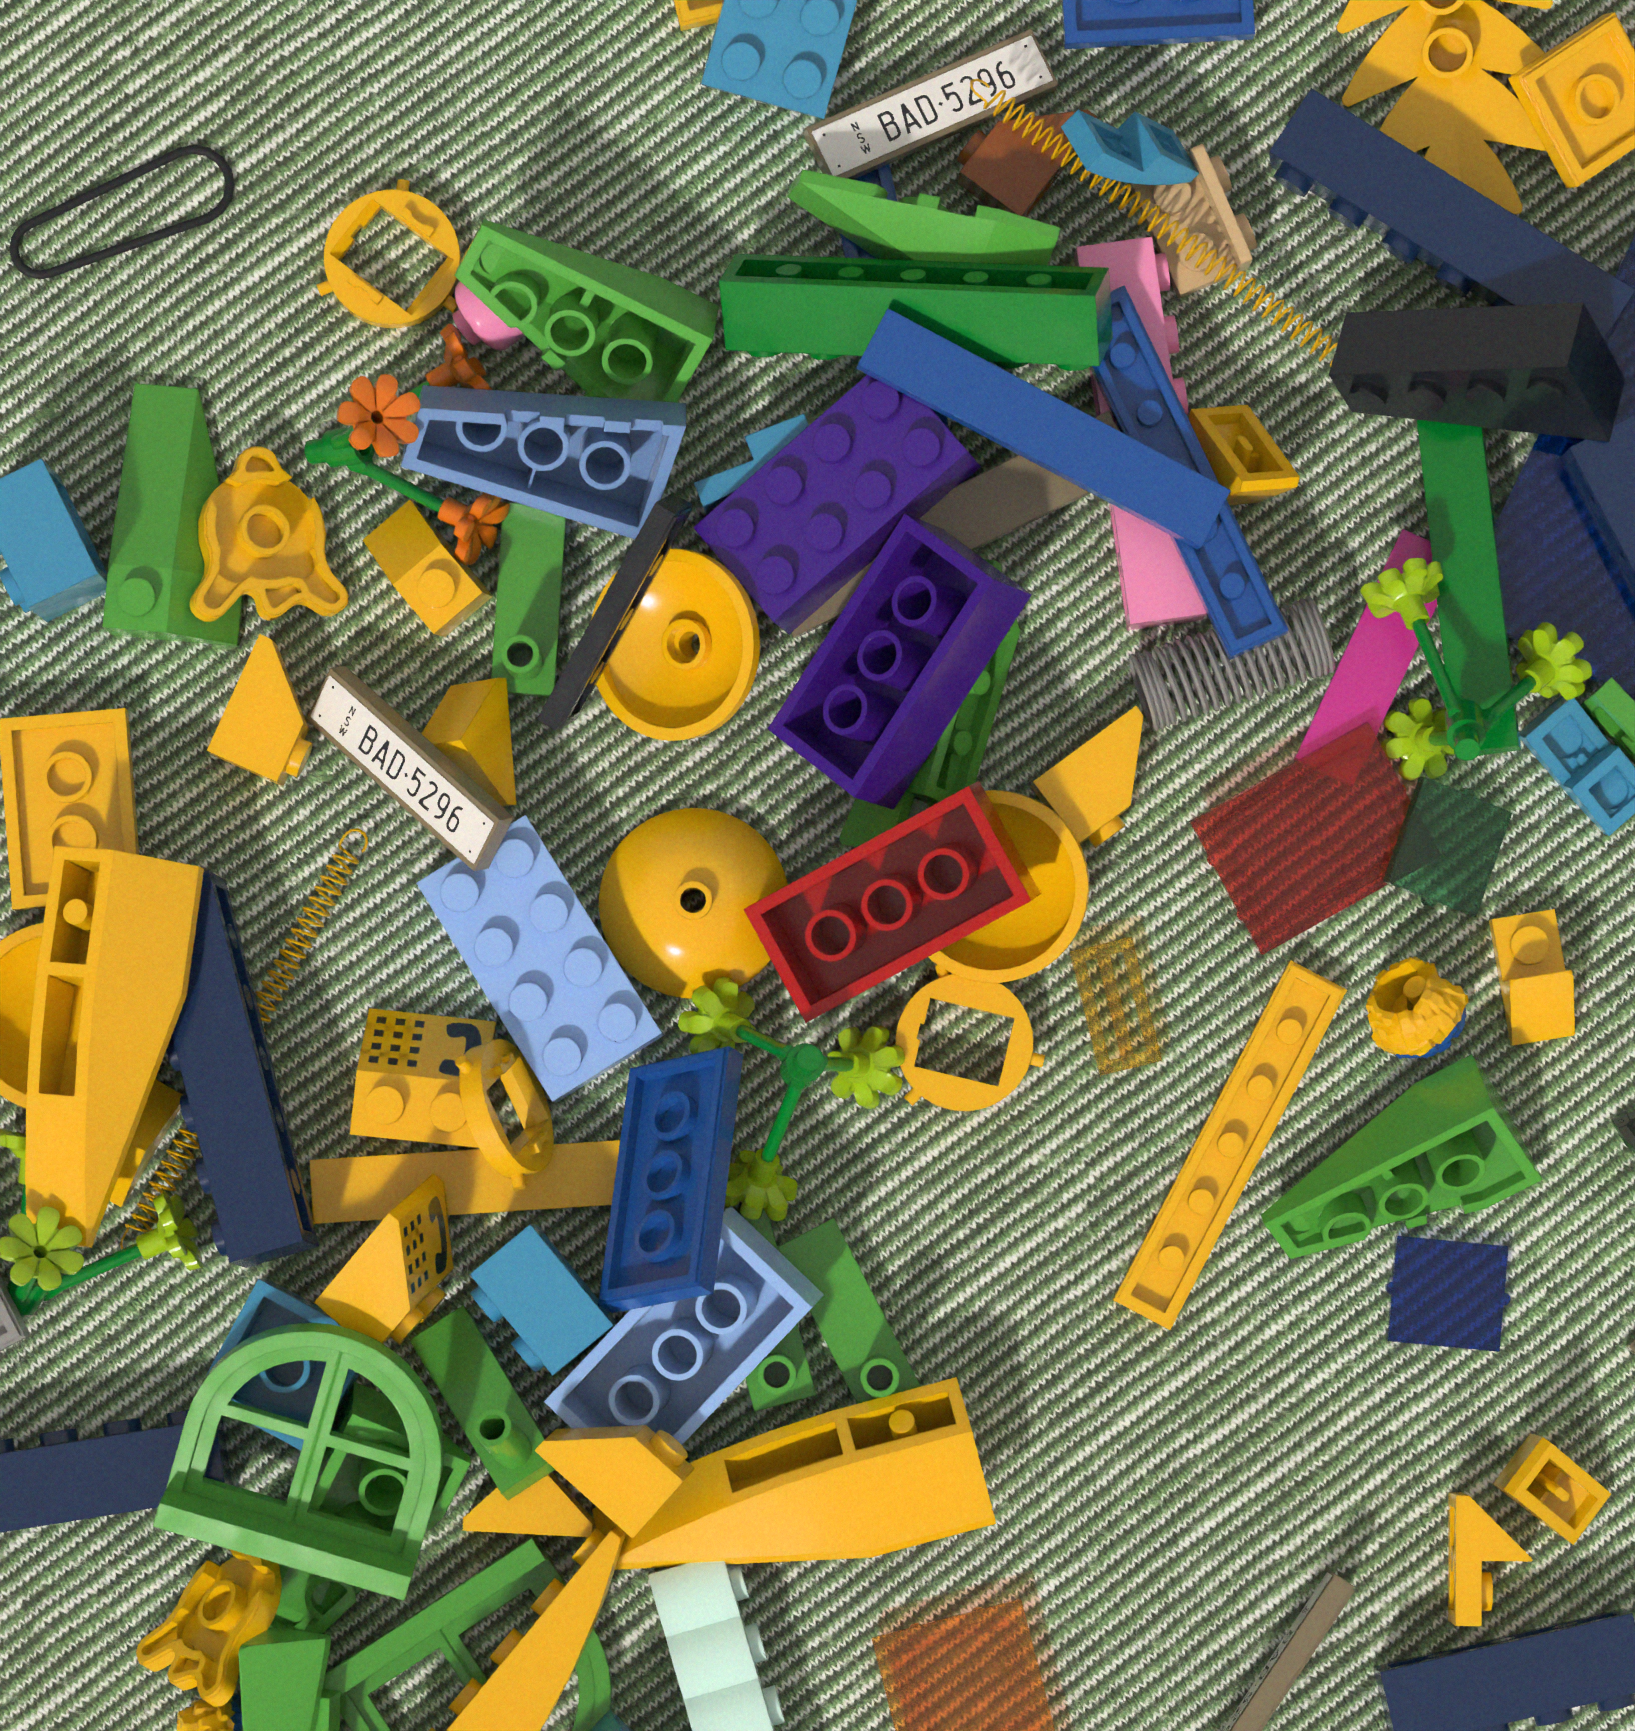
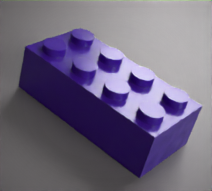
[693,375,981,635]
[768,513,1031,810]

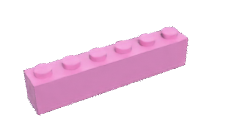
[1074,237,1207,631]

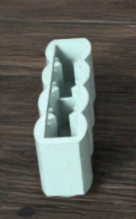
[648,1561,785,1731]

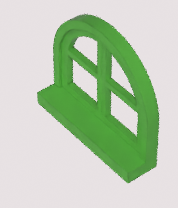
[153,1323,445,1601]
[323,1535,612,1731]

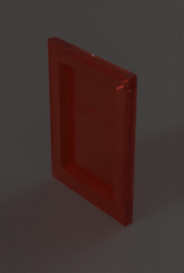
[1189,722,1439,955]

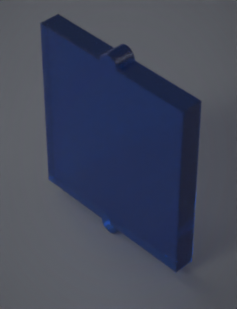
[1385,1236,1510,1352]

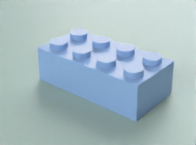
[416,815,664,1103]
[544,1206,824,1445]

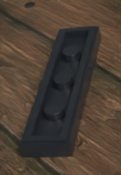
[537,493,692,731]

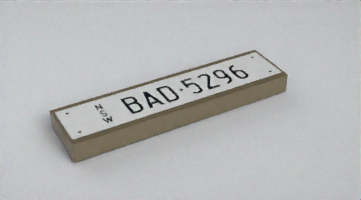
[803,29,1059,180]
[306,666,514,871]
[1222,1570,1354,1731]

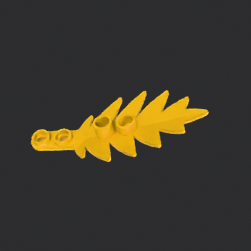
[1337,0,1553,215]

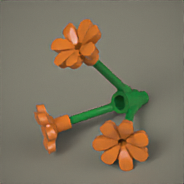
[304,323,510,565]

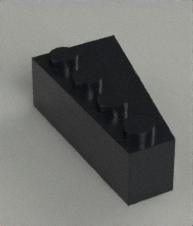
[1329,303,1626,442]

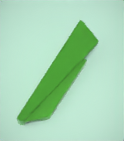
[839,559,1020,848]
[238,1627,340,1731]

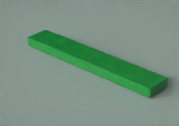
[1417,420,1521,759]

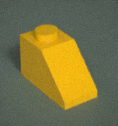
[363,499,493,637]
[207,634,313,787]
[1030,706,1144,848]
[535,1425,695,1539]

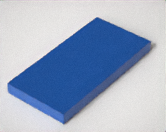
[598,1046,743,1313]

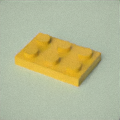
[0,708,139,911]

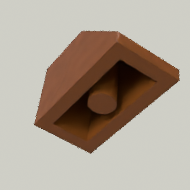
[957,109,1098,217]

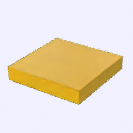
[1508,12,1635,188]

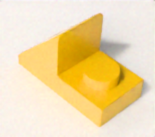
[1489,909,1575,1046]
[1448,1492,1533,1626]

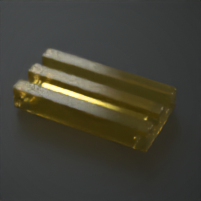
[1069,937,1162,1076]

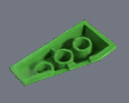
[787,169,1060,265]
[455,219,719,403]
[102,383,243,646]
[1261,1054,1543,1259]
[268,1382,471,1634]

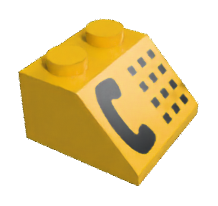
[350,1008,497,1148]
[314,1173,454,1345]

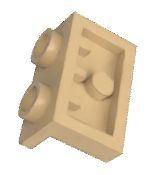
[1129,144,1257,299]

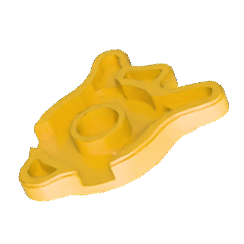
[189,446,349,622]
[136,1549,282,1707]

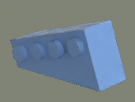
[401,385,686,539]

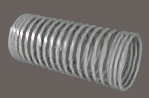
[1129,595,1335,732]

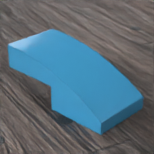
[1061,109,1199,185]
[694,414,809,516]
[1519,695,1635,836]

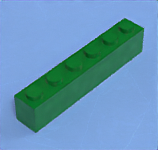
[719,253,1113,371]

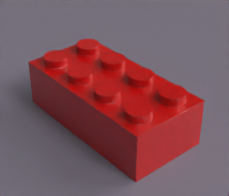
[744,781,1041,1023]

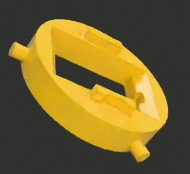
[316,179,461,329]
[895,965,1045,1111]
[455,1039,554,1191]

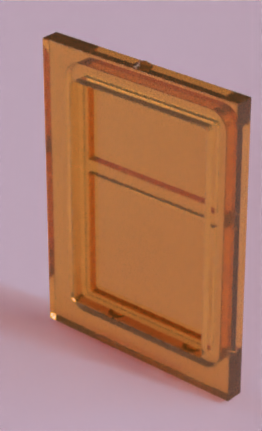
[871,1598,1055,1731]

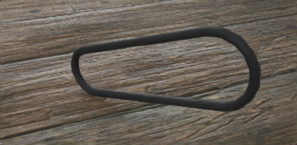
[9,145,235,280]

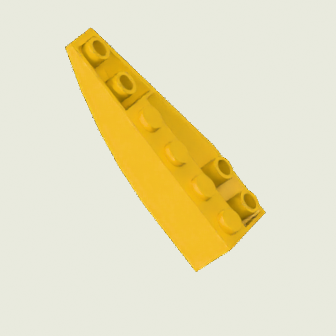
[25,846,204,1248]
[592,1377,996,1570]
[429,1524,626,1731]

